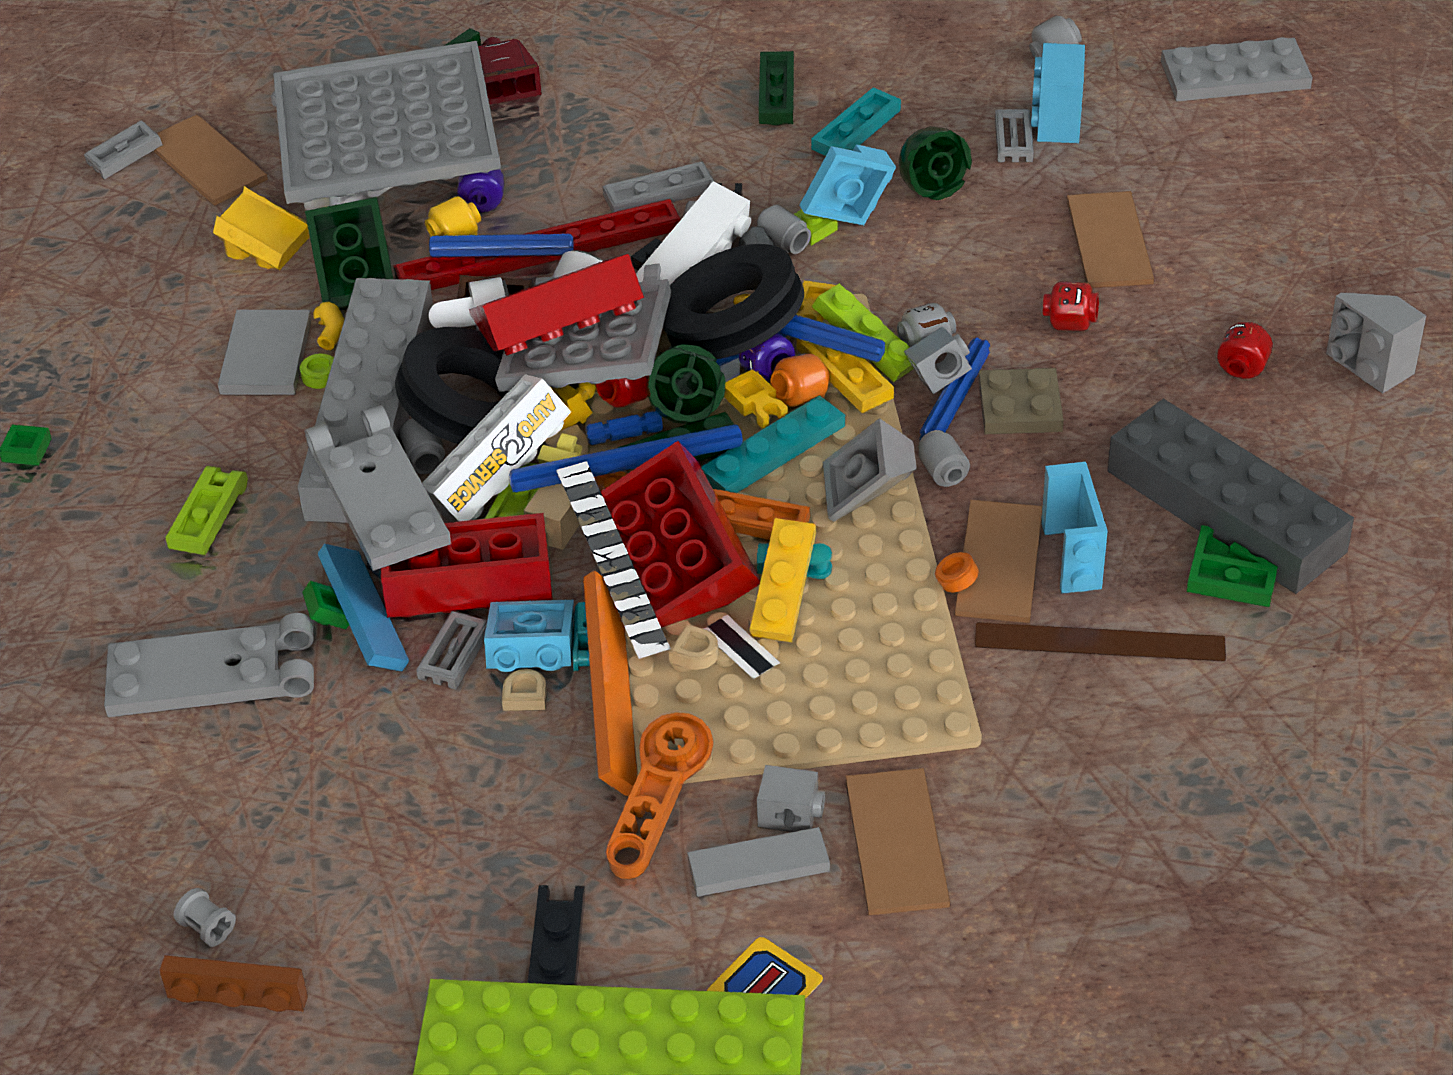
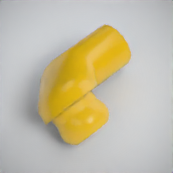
[313,302,345,350]

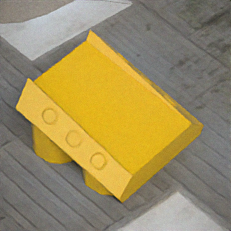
[213,186,310,270]

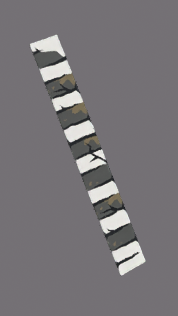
[556,461,671,659]

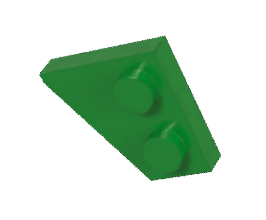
[1187,525,1278,607]

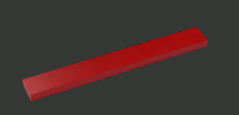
[393,199,681,290]

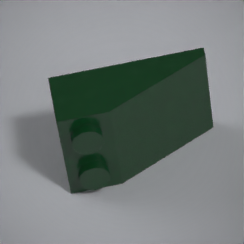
[305,197,394,310]

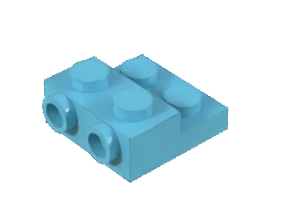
[799,144,896,226]
[484,600,574,672]

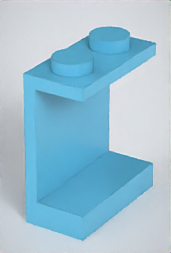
[1041,462,1108,594]

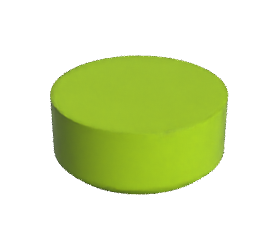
[300,353,334,389]

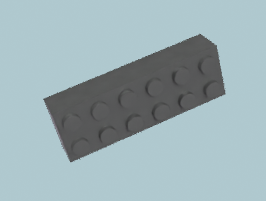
[1108,398,1354,594]

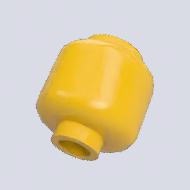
[425,196,481,237]

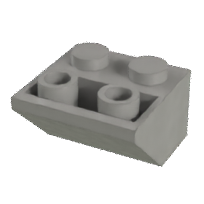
[1326,292,1426,394]

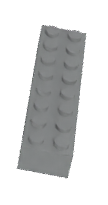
[298,278,433,523]

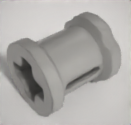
[174,888,236,947]

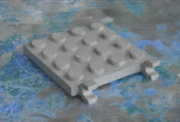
[495,263,671,392]

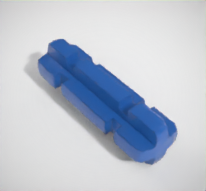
[586,411,663,445]

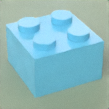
[1031,43,1085,143]

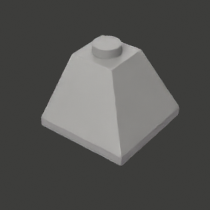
[823,418,917,522]

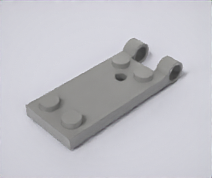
[304,404,451,571]
[104,613,314,717]

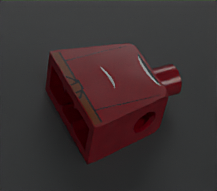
[478,37,542,105]

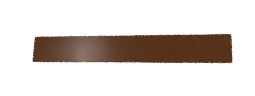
[975,622,1226,661]

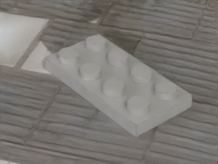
[1161,37,1313,101]

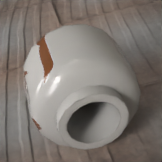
[897,303,956,347]

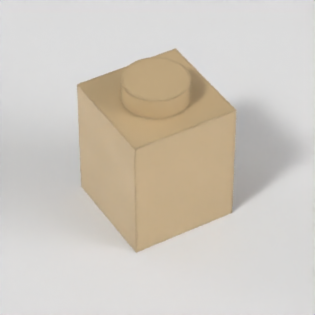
[524,484,580,550]

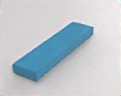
[318,544,409,671]

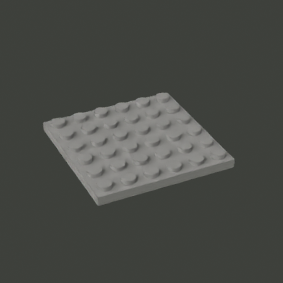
[273,41,501,204]

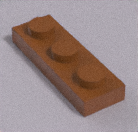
[159,955,308,1012]

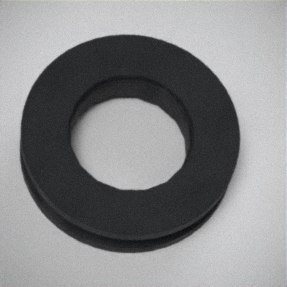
[663,244,804,359]
[395,327,509,444]

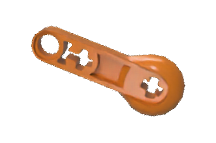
[606,712,714,879]

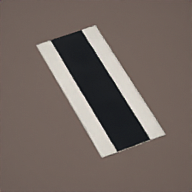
[704,615,780,679]

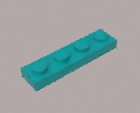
[701,395,845,493]

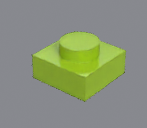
[794,209,838,246]

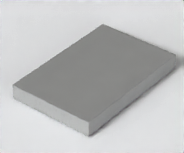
[218,310,312,395]

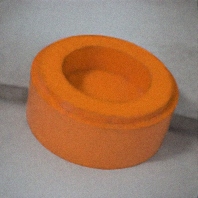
[935,552,979,593]

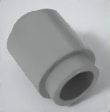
[757,205,811,254]
[399,418,445,474]
[918,430,970,487]

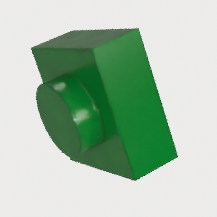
[0,424,52,466]
[302,580,349,629]

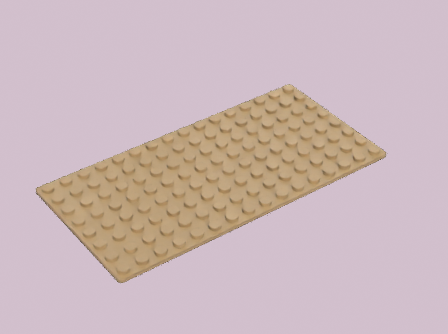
[585,294,982,784]

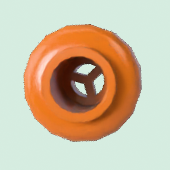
[770,354,830,407]

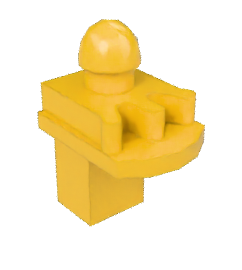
[550,382,596,431]

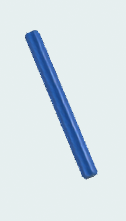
[509,424,743,493]

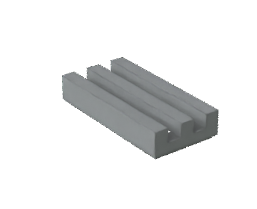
[995,109,1034,162]
[84,120,163,180]
[416,611,487,690]

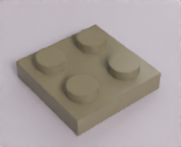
[979,368,1064,434]

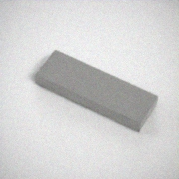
[603,161,714,213]
[687,827,830,897]

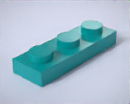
[811,87,901,156]

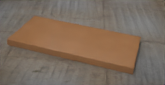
[153,114,268,206]
[1067,191,1154,288]
[955,500,1043,623]
[845,768,950,916]

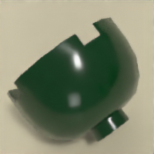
[898,126,972,200]
[646,344,726,424]

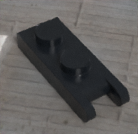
[528,885,585,985]

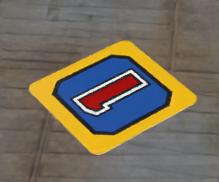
[707,937,823,999]

